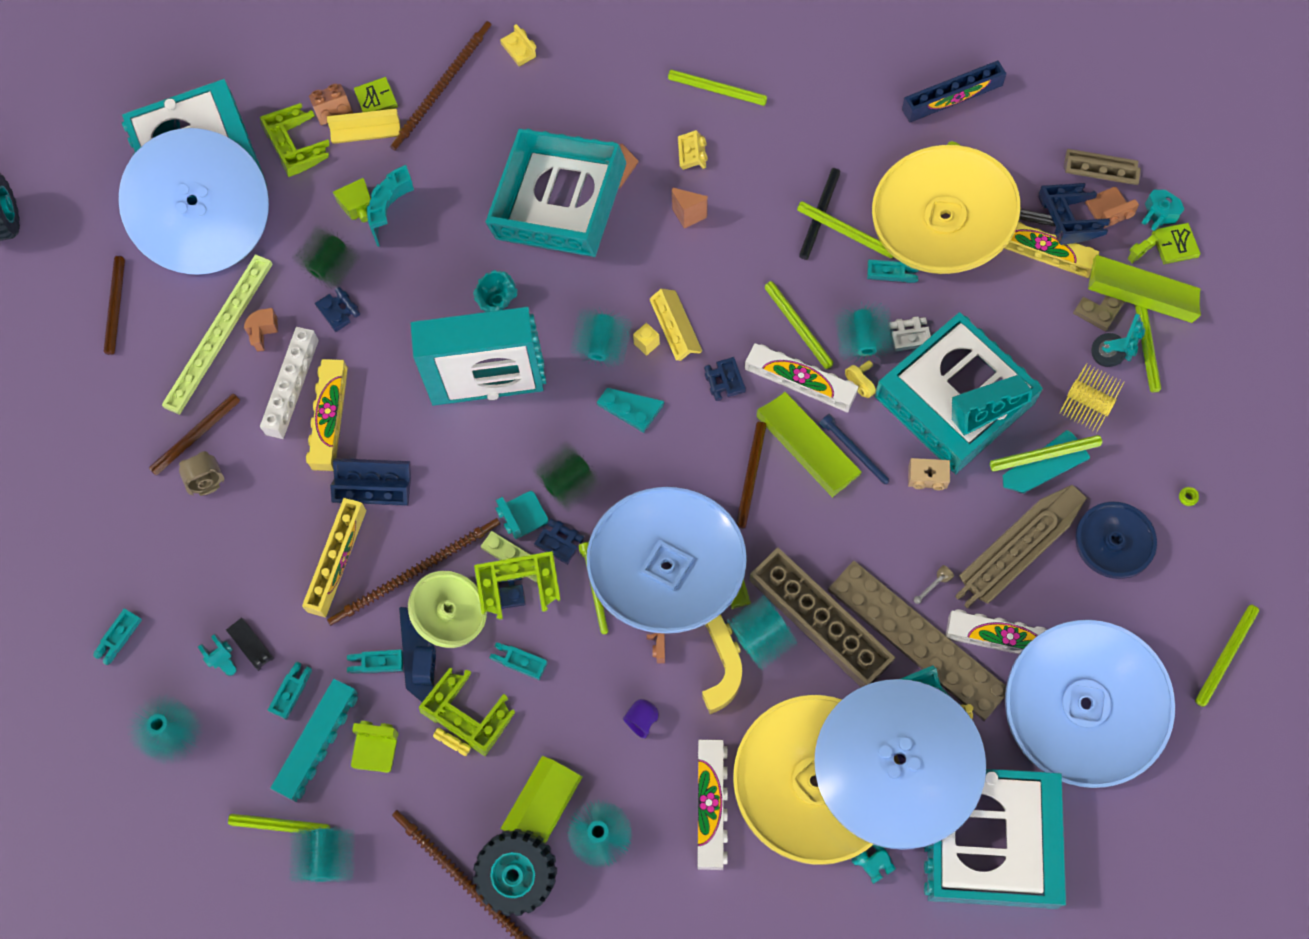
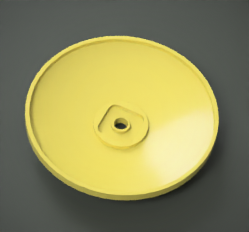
[872,145,1020,274]
[733,695,900,865]

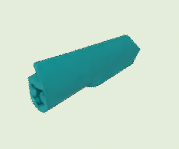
[1002,430,1090,493]

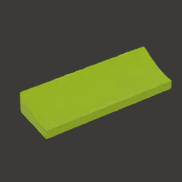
[1088,255,1201,323]
[756,392,861,498]

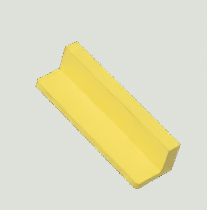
[327,109,400,144]
[649,289,702,361]

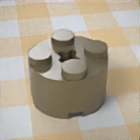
[179,451,224,496]

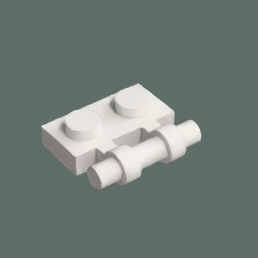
[889,316,931,351]

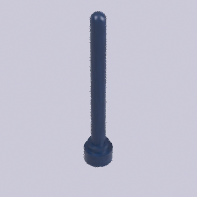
[819,413,889,484]

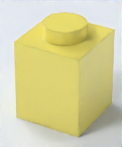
[633,323,660,356]

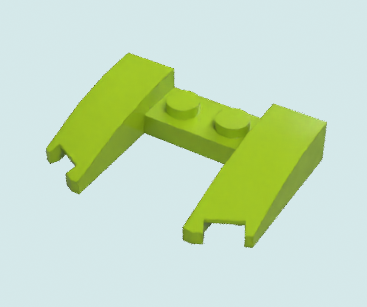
[260,103,330,177]
[474,551,561,620]
[419,668,515,756]

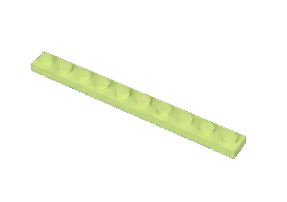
[162,254,273,415]

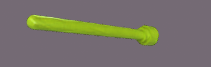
[578,542,608,634]

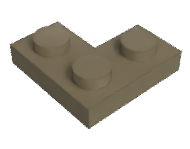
[1073,295,1125,332]

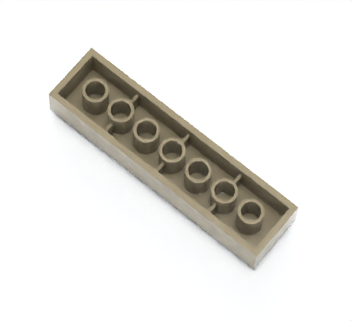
[749,548,895,687]

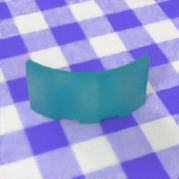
[367,165,414,247]

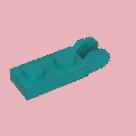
[867,260,919,283]
[93,608,142,665]
[489,642,548,681]
[347,650,403,674]
[267,662,313,720]

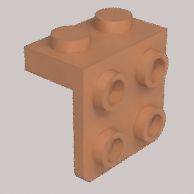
[309,84,353,125]
[1085,187,1139,228]

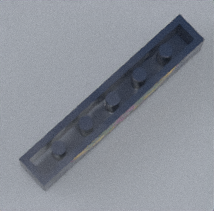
[902,60,1007,123]

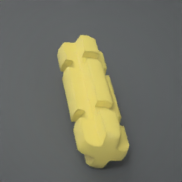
[433,728,471,756]

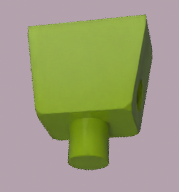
[333,178,371,223]

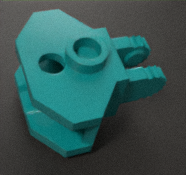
[1142,190,1185,231]
[198,634,237,676]

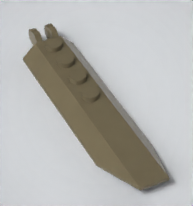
[955,485,1086,608]

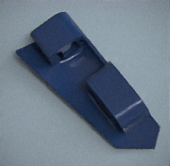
[399,607,436,702]

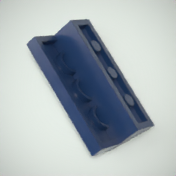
[330,458,411,505]

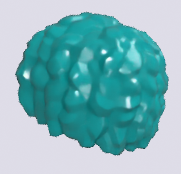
[473,270,518,312]

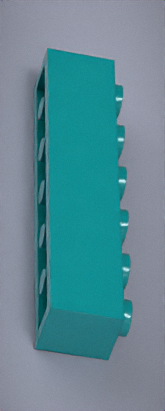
[270,678,358,802]

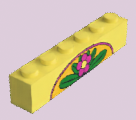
[1005,222,1099,278]
[306,359,348,471]
[302,498,367,618]

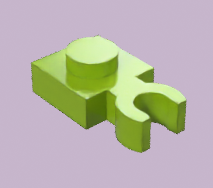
[1127,234,1159,264]

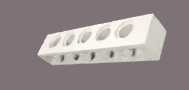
[260,327,319,439]

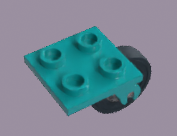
[1091,314,1145,367]

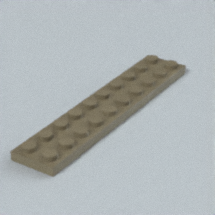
[828,560,1006,721]

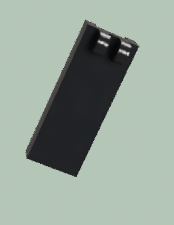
[226,617,275,671]

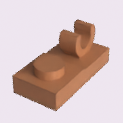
[647,633,665,663]

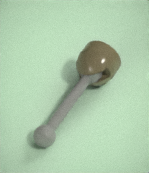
[914,565,954,604]

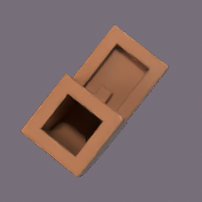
[244,308,278,352]

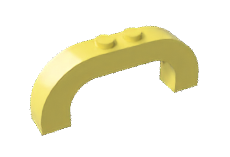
[702,614,742,714]

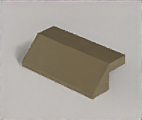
[1064,149,1141,185]

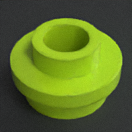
[1179,487,1199,506]

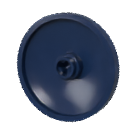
[1075,501,1157,579]

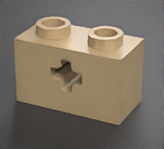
[908,458,950,491]

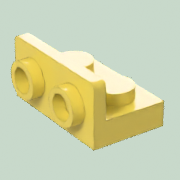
[500,24,536,67]
[678,130,708,170]

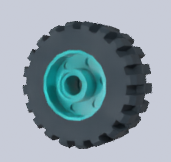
[0,173,20,241]
[473,829,557,916]

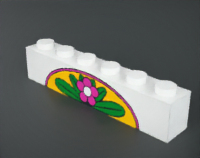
[745,343,859,413]
[945,609,1047,654]
[698,740,727,870]

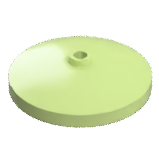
[408,571,487,648]

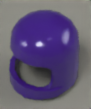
[623,699,659,739]

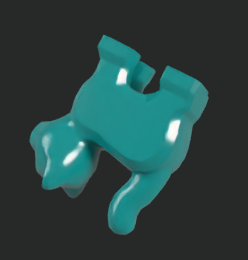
[851,845,896,884]

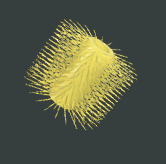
[1060,363,1125,431]

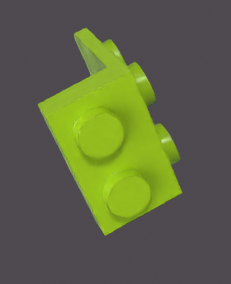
[351,721,399,773]

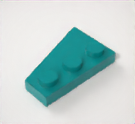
[597,388,664,433]

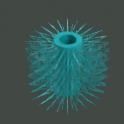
[835,301,895,363]
[570,307,632,367]
[727,596,797,670]
[128,694,202,764]
[567,799,633,868]
[289,826,355,883]

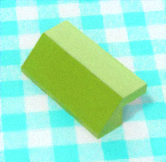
[500,756,582,843]

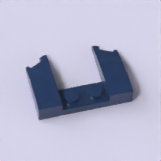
[1038,183,1110,245]

